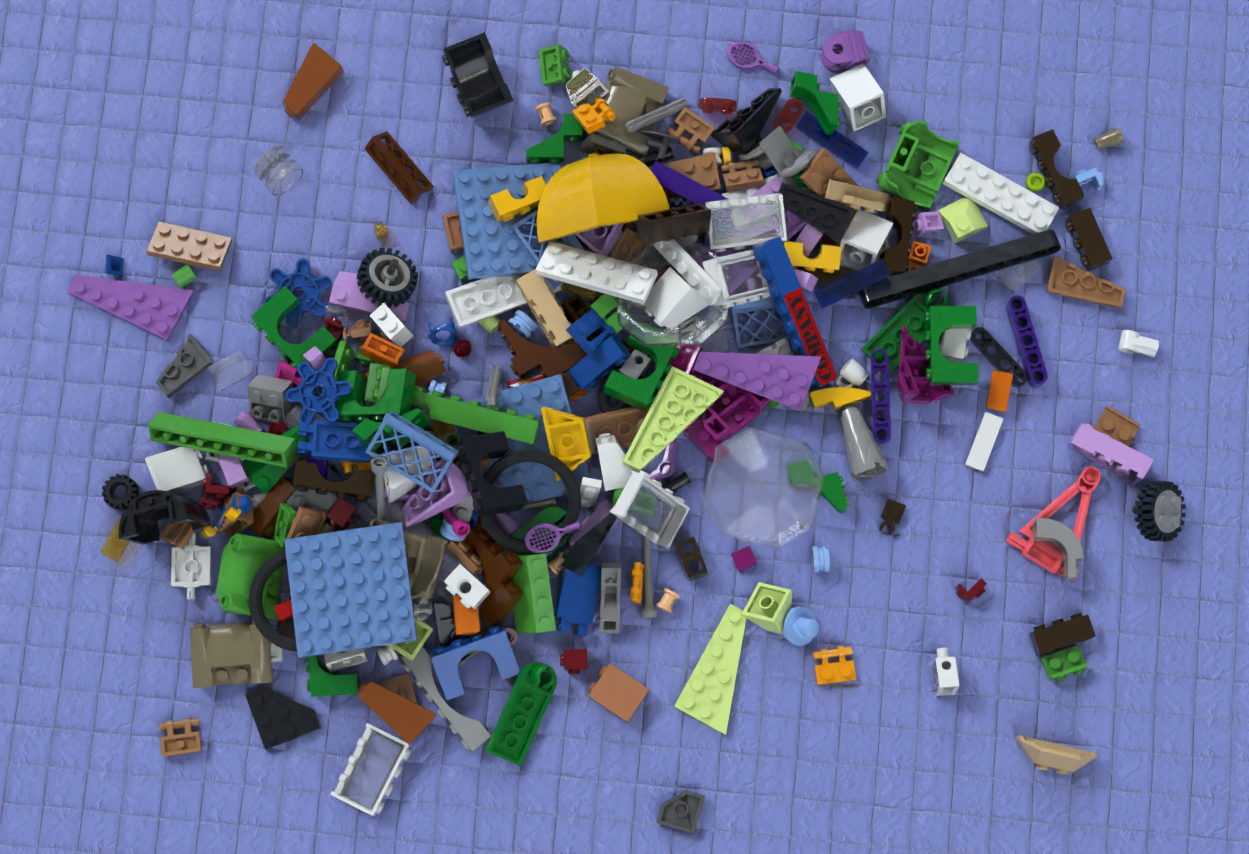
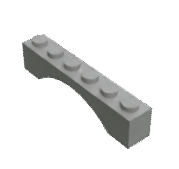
[401,646,491,752]

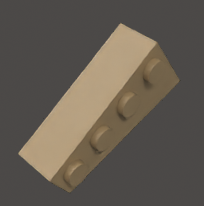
[515,269,572,347]

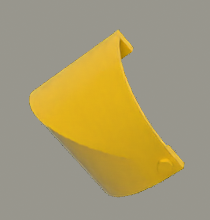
[537,153,670,242]

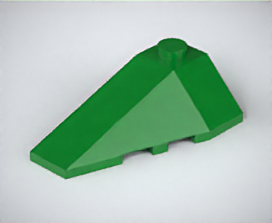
[243,424,309,494]

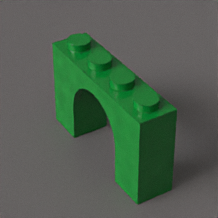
[251,286,339,369]
[924,306,978,385]
[604,322,680,412]
[336,369,416,423]
[306,655,360,697]

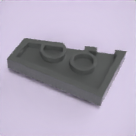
[156,334,214,398]

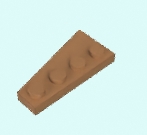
[1046,255,1125,309]

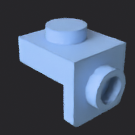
[1073,168,1104,191]

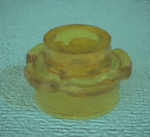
[374,222,388,240]

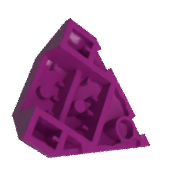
[896,326,955,404]
[695,370,771,442]

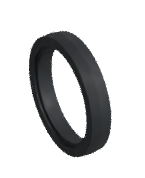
[480,450,581,553]
[249,550,297,651]

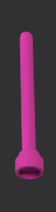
[441,509,470,537]

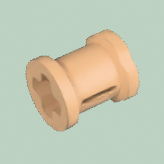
[535,102,556,126]
[547,551,564,576]
[656,588,680,613]

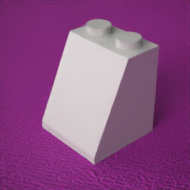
[830,64,886,132]
[840,209,893,278]
[643,267,709,330]
[595,433,639,491]
[145,447,210,495]
[382,447,436,503]

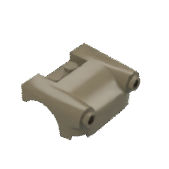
[593,67,669,158]
[369,518,448,601]
[190,620,274,688]

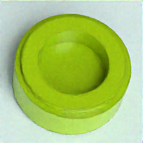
[1025,173,1045,193]

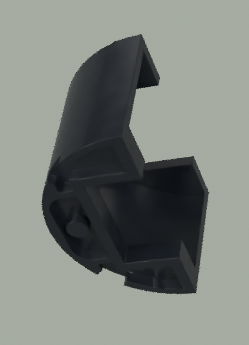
[442,32,513,118]
[119,490,211,545]

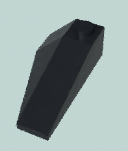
[711,88,782,153]
[561,513,617,577]

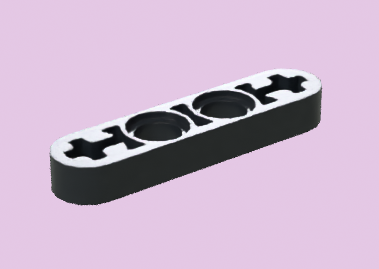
[970,327,1028,388]

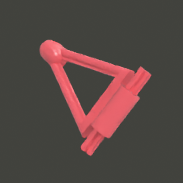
[1005,466,1101,582]

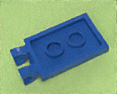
[297,420,371,463]
[554,564,601,637]

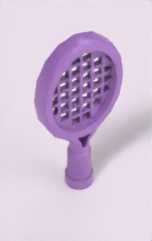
[727,41,779,75]
[525,521,581,554]

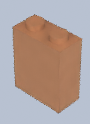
[587,663,649,723]

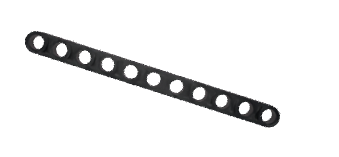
[858,229,1061,309]

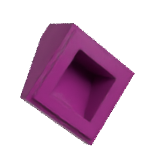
[731,546,757,572]

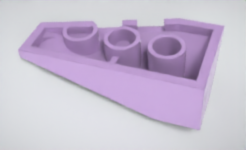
[329,271,410,322]
[401,458,471,528]

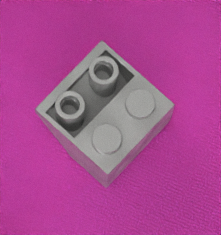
[247,374,293,424]

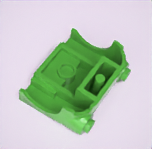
[876,120,960,212]
[216,533,285,620]

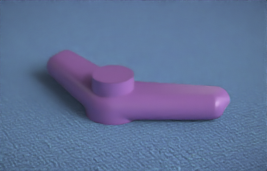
[641,441,677,488]

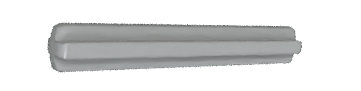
[625,98,688,133]
[485,364,502,406]

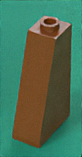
[282,43,344,120]
[365,350,446,387]
[357,681,437,745]

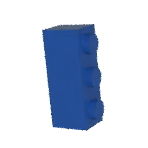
[569,336,631,390]

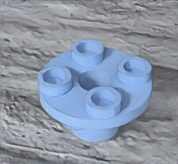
[782,607,819,646]

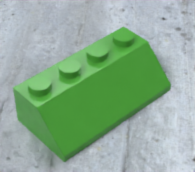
[512,553,556,633]

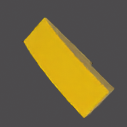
[809,387,871,411]

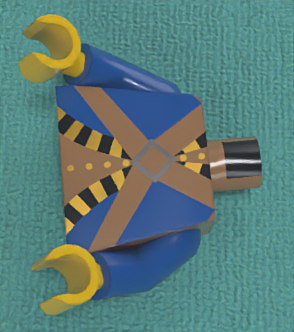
[201,487,254,539]

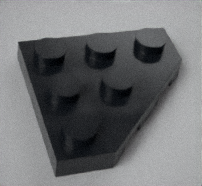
[245,688,321,750]

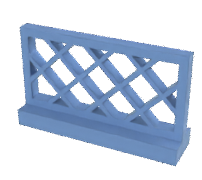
[512,210,584,289]
[730,291,807,348]
[365,410,459,493]

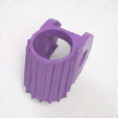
[821,30,870,72]

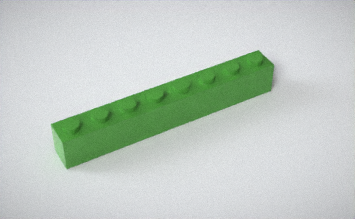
[412,386,542,444]
[148,412,297,468]

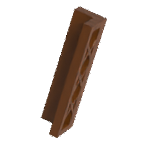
[364,131,434,204]

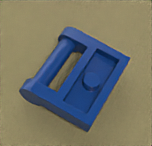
[566,308,615,354]

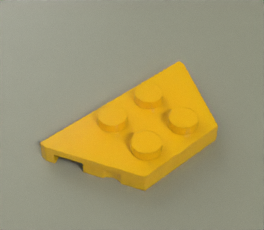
[541,407,591,481]

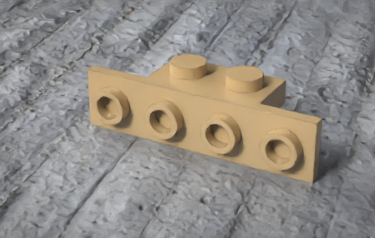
[825,179,890,213]

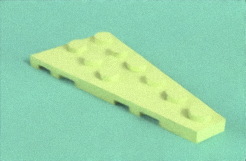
[622,366,724,472]
[674,604,746,735]

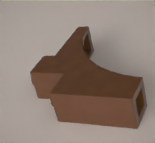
[498,319,588,379]
[468,528,524,629]

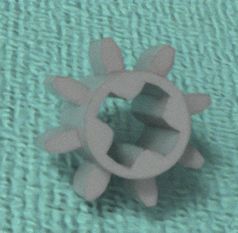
[412,598,432,621]

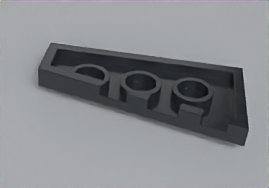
[778,182,854,245]

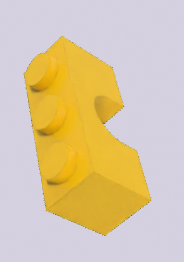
[488,176,546,222]
[783,241,842,273]

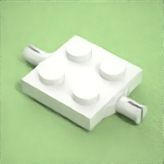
[171,533,212,600]

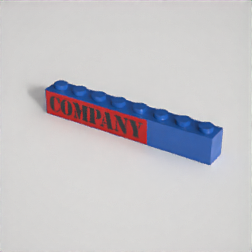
[753,237,838,388]

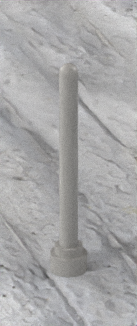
[371,457,387,521]
[641,535,657,620]

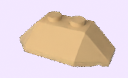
[1016,735,1098,775]

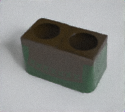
[675,537,708,581]

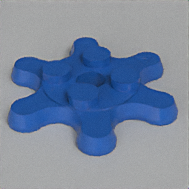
[264,258,332,327]
[286,358,352,425]

